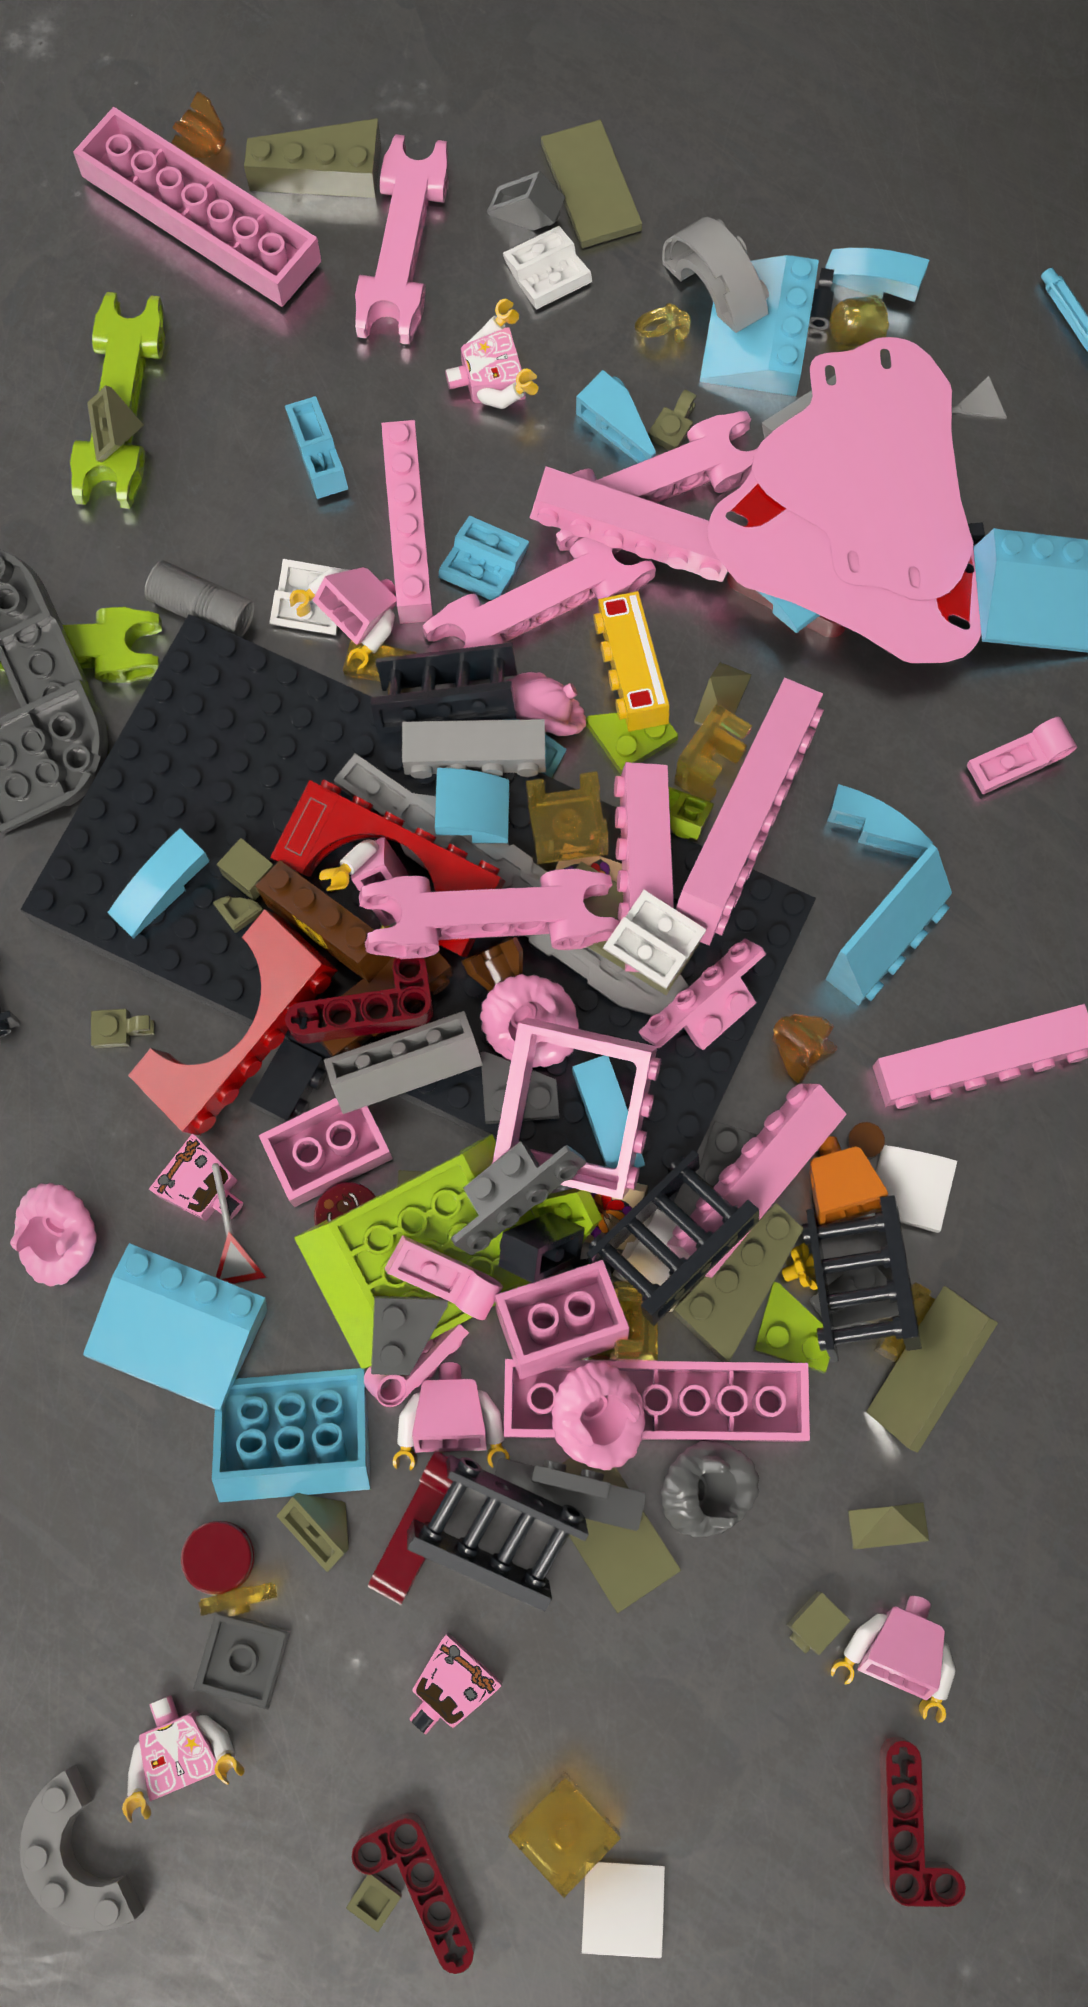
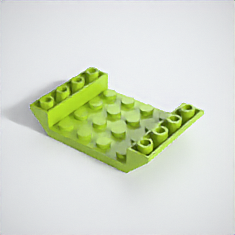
[294,1134,535,1369]

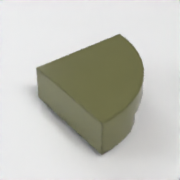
[213,896,264,933]

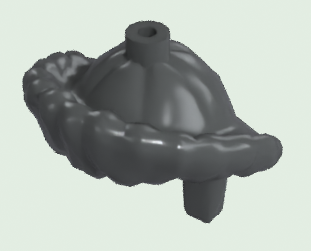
[661,1440,759,1537]

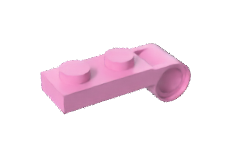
[967,717,1077,794]
[385,1235,503,1320]
[364,1324,469,1407]

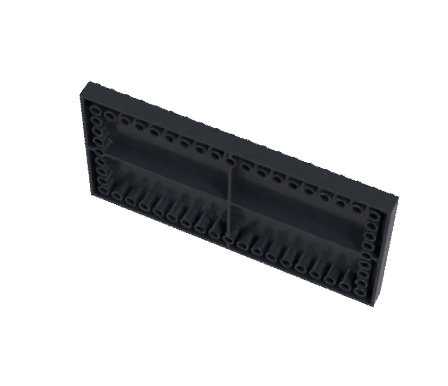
[20,614,816,1211]

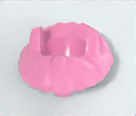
[506,672,587,736]
[480,974,579,1068]
[10,1183,97,1287]
[552,1362,645,1470]

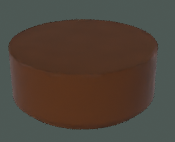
[847,1122,885,1160]

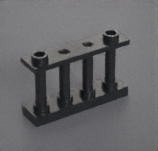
[371,643,517,734]
[587,1150,759,1326]
[802,1195,922,1362]
[407,1455,589,1612]

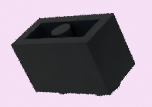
[249,1038,327,1123]
[499,1212,585,1284]

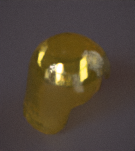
[829,295,889,348]

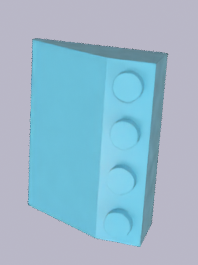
[700,255,819,396]
[973,528,1088,653]
[825,844,952,1006]
[83,1243,267,1412]
[212,1368,371,1503]

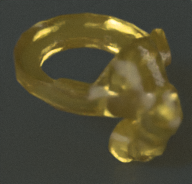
[634,303,691,343]

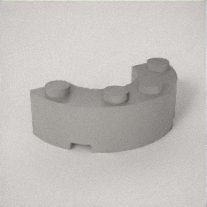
[662,217,769,333]
[20,1765,144,1931]

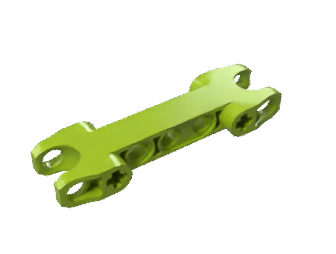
[70,292,166,509]
[0,607,162,683]

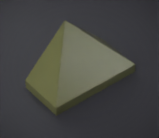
[87,385,144,462]
[694,662,752,735]
[277,1493,349,1572]
[848,1502,929,1549]

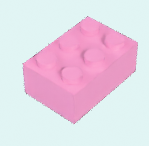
[258,1098,393,1207]
[495,1260,629,1380]

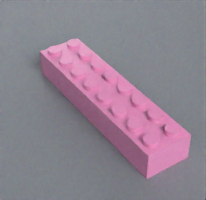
[73,107,321,307]
[676,677,824,946]
[504,1359,810,1442]

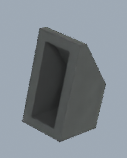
[487,171,565,230]

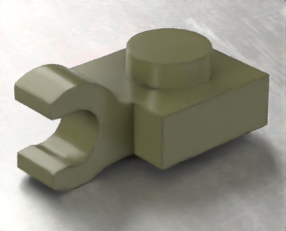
[648,389,697,451]
[91,1009,155,1049]

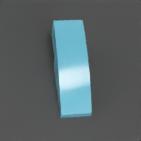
[825,248,930,302]
[285,396,348,499]
[827,784,933,858]
[108,828,209,939]
[572,1055,645,1168]

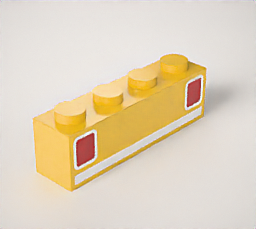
[593,591,669,732]

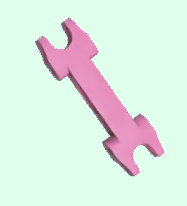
[355,134,449,345]
[556,411,758,551]
[423,537,656,648]
[359,869,619,959]

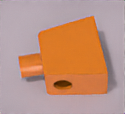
[809,1136,888,1225]

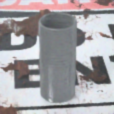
[145,560,254,638]

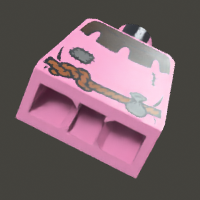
[149,1134,243,1221]
[409,1633,502,1734]

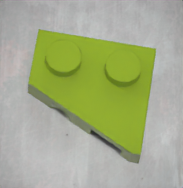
[586,713,679,775]
[668,786,714,840]
[531,1188,602,1243]
[753,1282,830,1373]

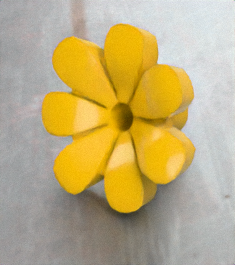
[782,1243,818,1290]

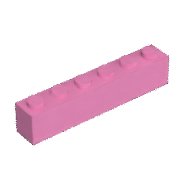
[381,420,433,624]
[530,466,728,582]
[614,762,674,972]
[873,1004,1088,1109]
[666,1084,847,1278]

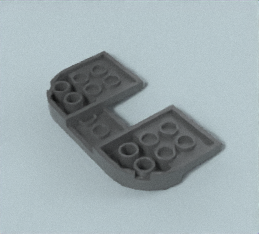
[0,549,108,834]

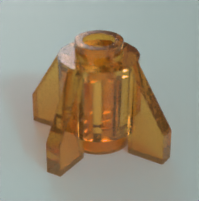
[171,91,227,158]
[773,1014,838,1083]

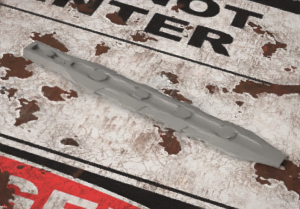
[334,753,689,1016]

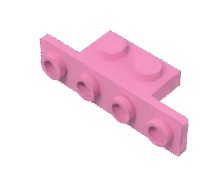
[639,939,766,1050]

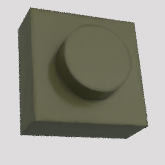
[346,1874,402,1932]

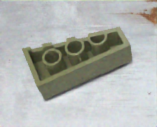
[244,118,381,198]
[672,1203,804,1362]

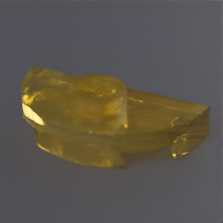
[198,1582,277,1616]

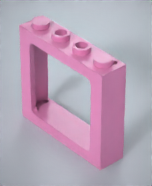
[492,1018,661,1199]

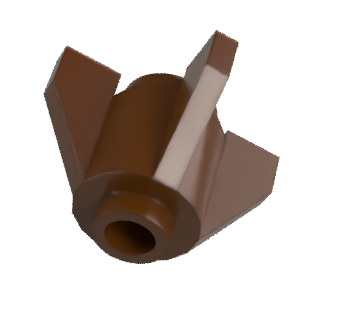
[461,936,523,992]

